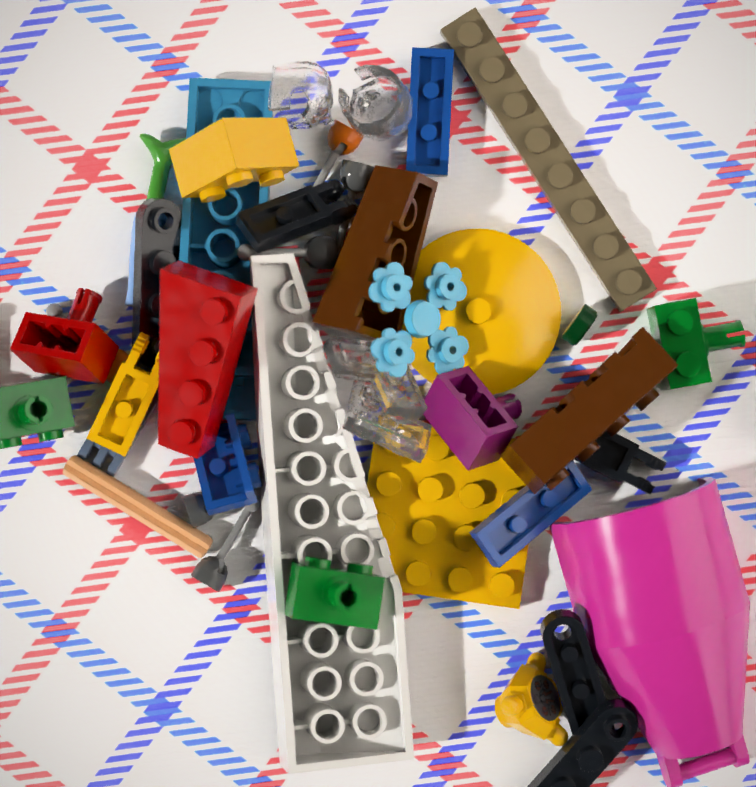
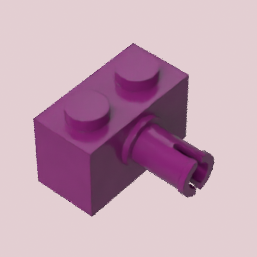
[419,366,522,471]

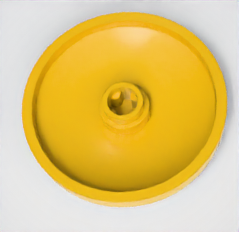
[401,229,561,395]

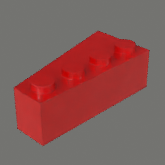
[158,260,258,459]

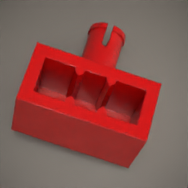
[10,288,119,385]

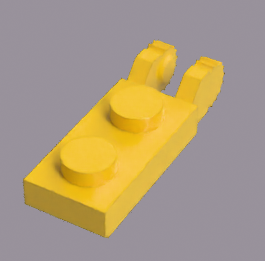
[86,332,159,457]

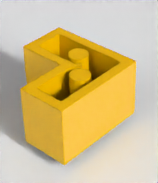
[169,118,299,203]

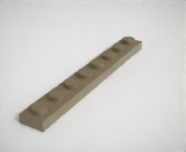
[440,7,657,312]

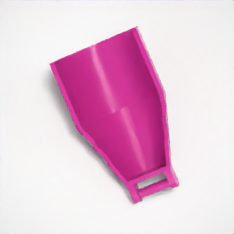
[549,477,750,787]

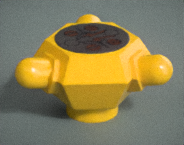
[495,652,568,746]

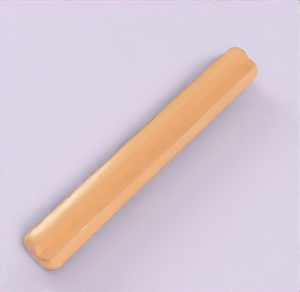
[62,455,213,558]

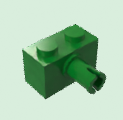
[646,298,746,391]
[0,376,75,449]
[284,556,385,630]

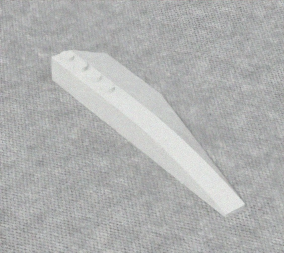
[250,253,415,774]

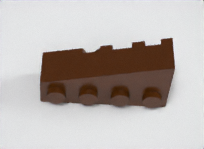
[312,165,438,340]
[500,327,678,494]

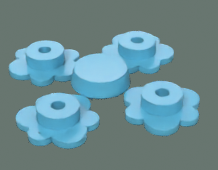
[368,262,469,377]

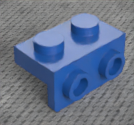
[194,412,262,516]

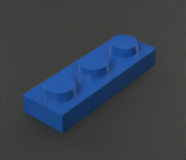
[406,47,454,177]
[469,461,592,568]

